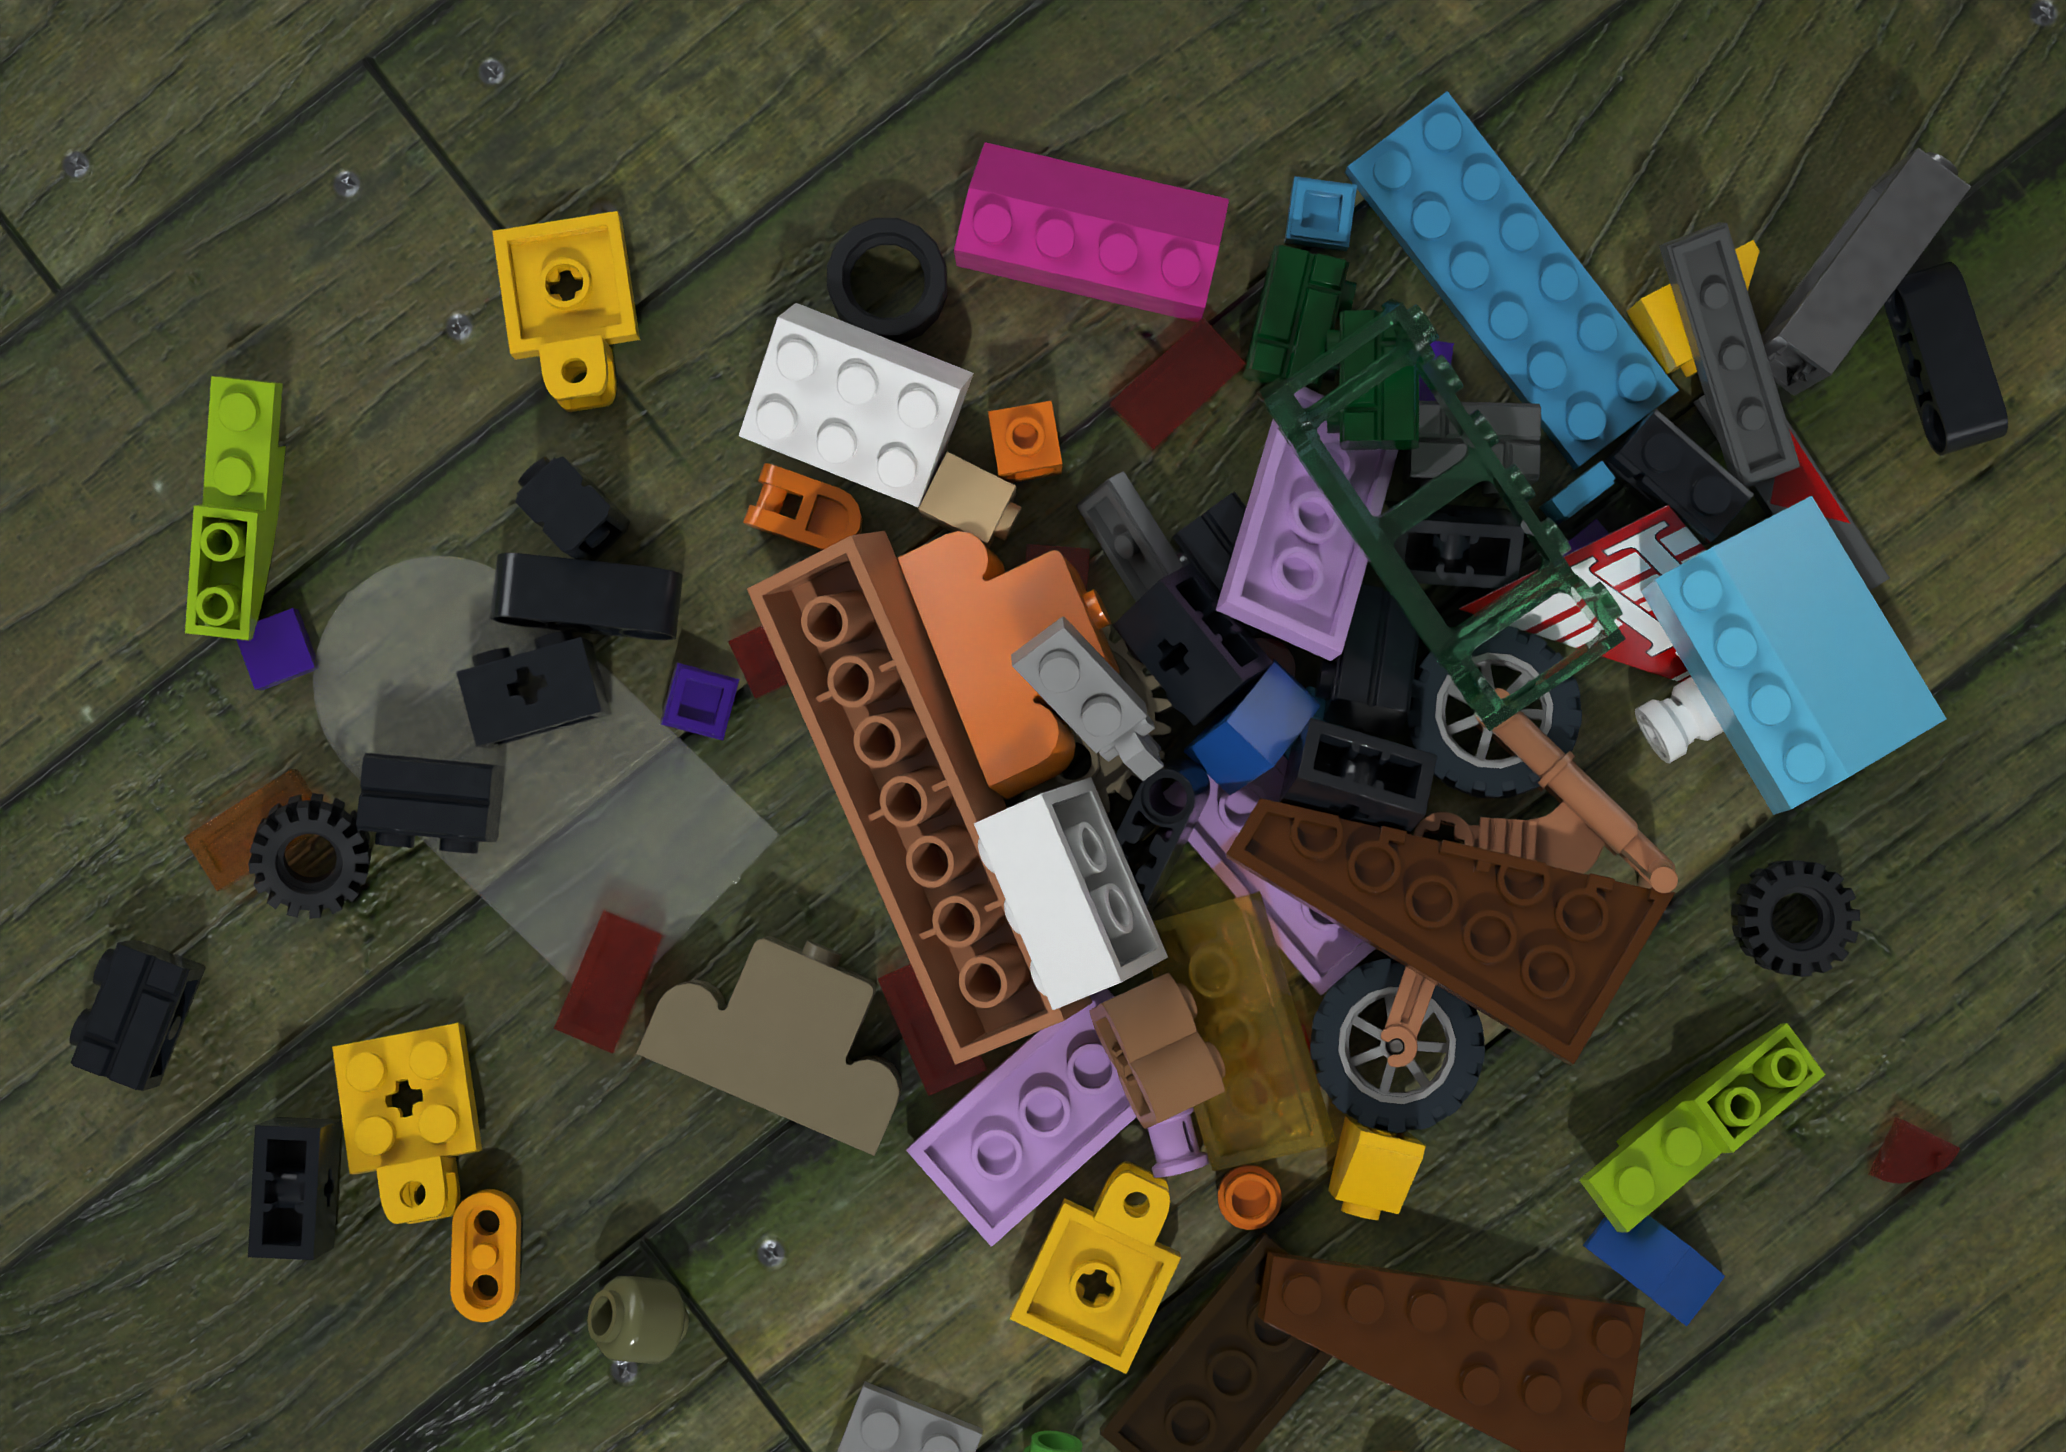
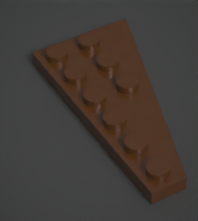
[1226,798,1675,1066]
[1258,1252,1646,1452]

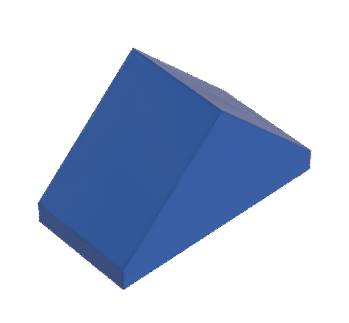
[1184,659,1321,796]
[1583,1215,1725,1326]

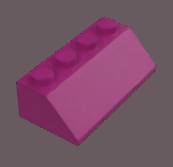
[954,142,1229,323]

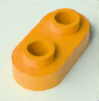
[450,1189,521,1322]

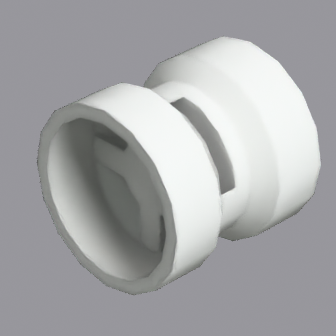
[1635,677,1724,763]

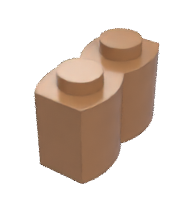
[1089,972,1225,1129]

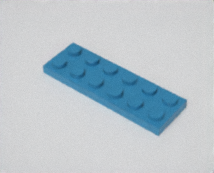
[1344,91,1679,470]

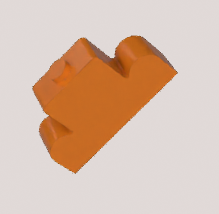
[897,531,1120,799]

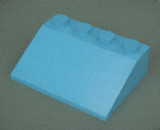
[1641,496,1947,815]

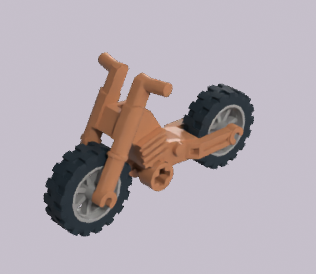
[1310,625,1678,1133]

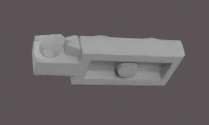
[1011,616,1164,781]

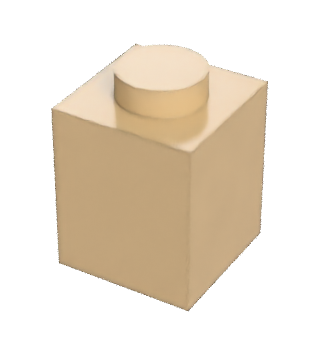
[918,452,1022,548]

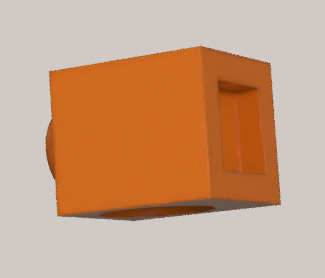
[988,401,1062,483]

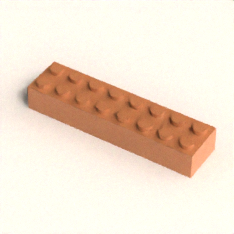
[747,531,1093,1065]

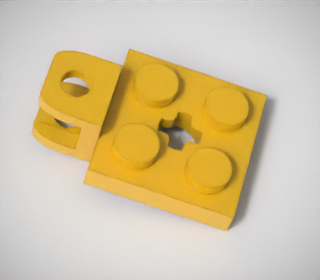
[492,211,640,412]
[332,1023,483,1224]
[1010,1161,1181,1374]

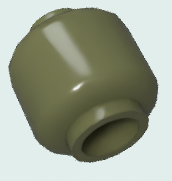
[587,1276,689,1364]

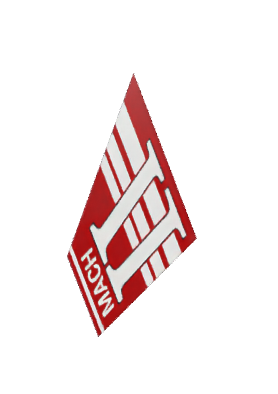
[1459,505,1706,682]

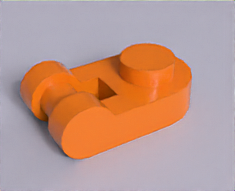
[743,463,863,551]

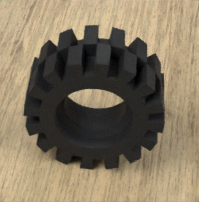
[248,793,372,919]
[1731,860,1860,977]

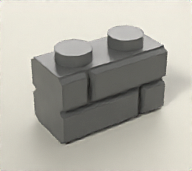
[1402,400,1541,498]

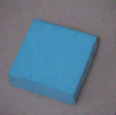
[1284,176,1357,252]
[1539,461,1616,525]

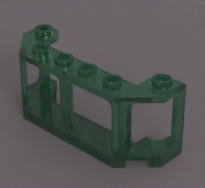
[1256,298,1626,731]

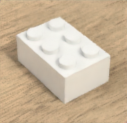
[739,303,974,507]
[974,777,1168,1010]

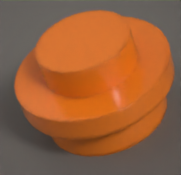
[1217,1164,1282,1230]

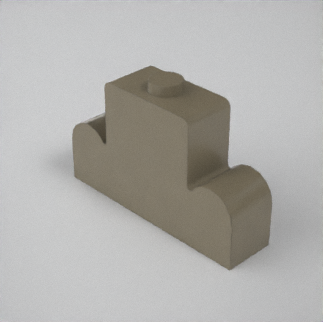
[636,936,902,1156]

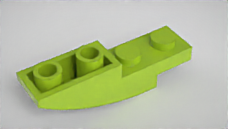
[185,376,286,641]
[1579,1023,1826,1233]

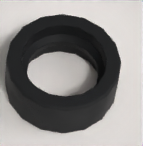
[827,218,947,344]

